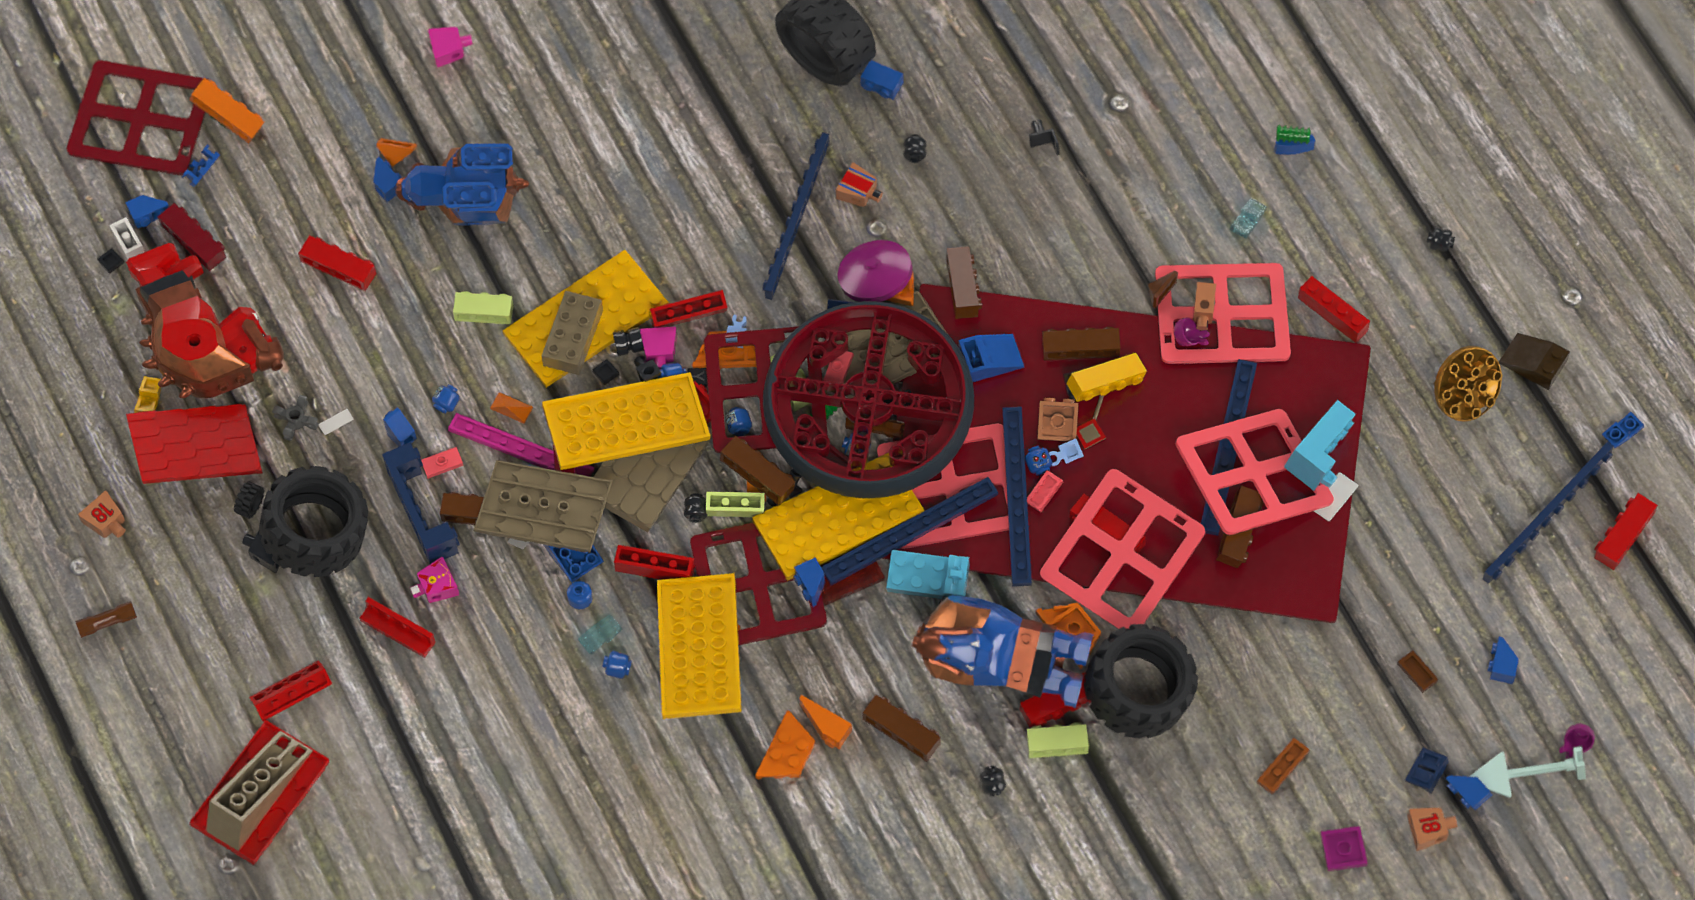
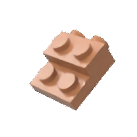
[1038,398,1078,442]

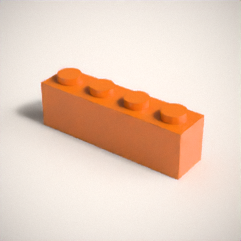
[189,78,264,144]

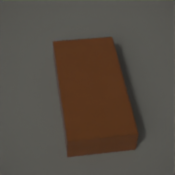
[1397,651,1438,693]

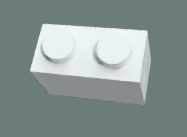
[109,217,144,260]

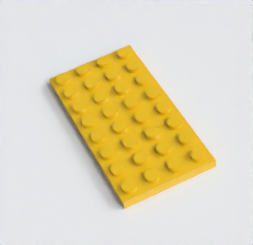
[502,250,669,388]
[542,372,710,470]
[752,453,925,581]
[657,573,742,719]

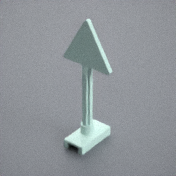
[1469,747,1586,798]

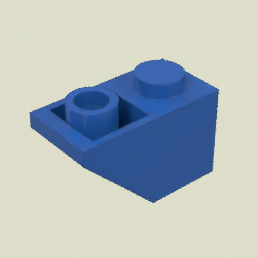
[373,157,402,202]
[125,195,169,229]
[383,407,417,447]
[793,558,825,606]
[1487,636,1519,684]
[1446,776,1492,811]

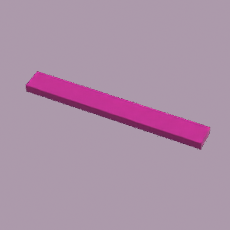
[448,413,594,477]

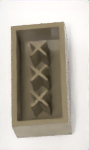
[542,291,603,375]

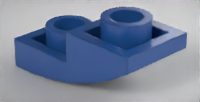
[1274,135,1315,155]
[1602,412,1644,448]

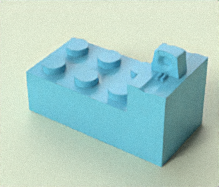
[1284,400,1356,491]
[886,550,970,599]

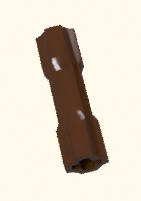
[845,415,905,439]
[75,601,137,638]

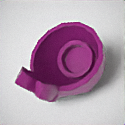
[1174,317,1210,346]
[1559,723,1595,759]

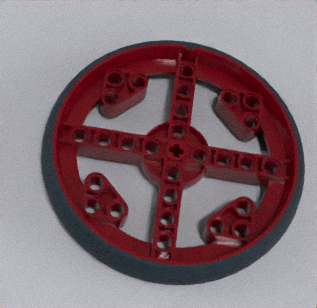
[763,301,974,498]

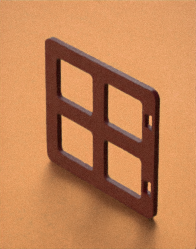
[66,60,210,176]
[704,326,828,454]
[690,523,827,645]

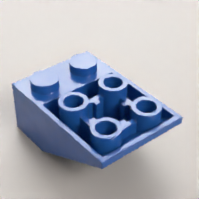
[958,334,1024,382]
[544,545,604,583]

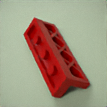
[359,597,436,658]
[249,660,332,721]

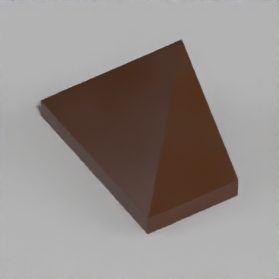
[1148,271,1178,308]

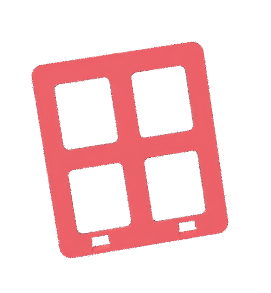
[1155,263,1291,364]
[1175,409,1334,535]
[877,423,1009,549]
[1040,469,1205,629]

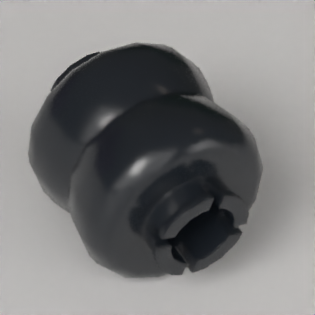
[903,135,927,163]
[1427,227,1455,252]
[684,493,708,523]
[979,765,1006,796]

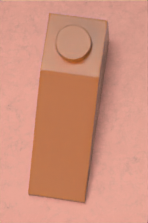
[799,695,852,750]

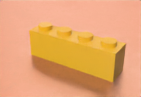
[1066,353,1147,402]

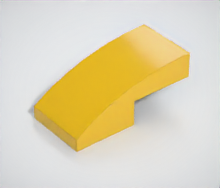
[134,376,162,413]

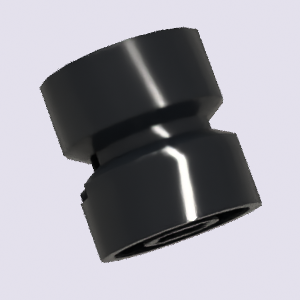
[613,327,644,356]

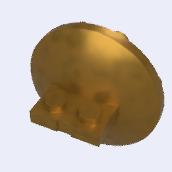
[1433,346,1503,421]

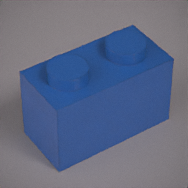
[860,60,903,100]

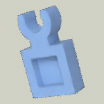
[726,315,747,348]
[1049,439,1083,466]

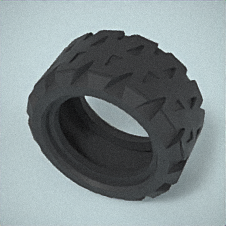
[775,0,876,87]
[259,466,368,577]
[1084,624,1198,739]

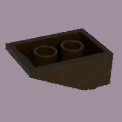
[1499,333,1570,390]

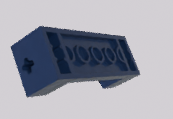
[382,442,460,564]

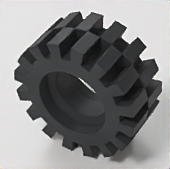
[234,481,265,519]

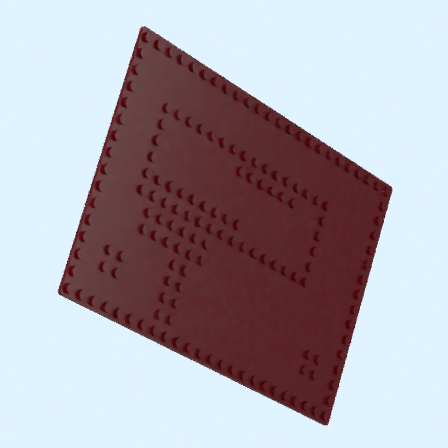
[881,284,1371,623]

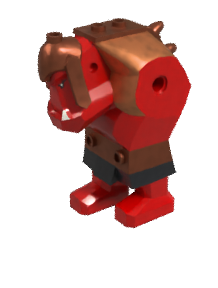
[126,243,284,399]

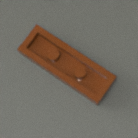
[1257,738,1310,795]

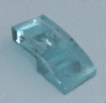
[1230,198,1267,239]
[578,615,623,654]

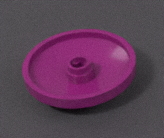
[838,240,913,302]

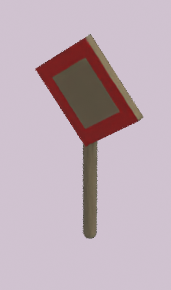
[1076,394,1106,449]

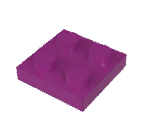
[1320,826,1368,872]

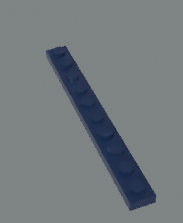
[762,132,830,300]
[1201,359,1257,536]
[1002,407,1032,587]
[1483,441,1614,584]
[821,477,998,586]

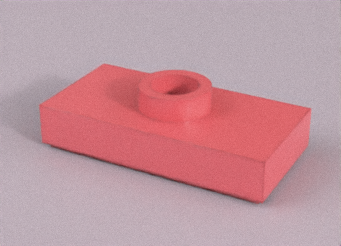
[823,351,854,384]
[421,447,464,479]
[1027,470,1063,513]

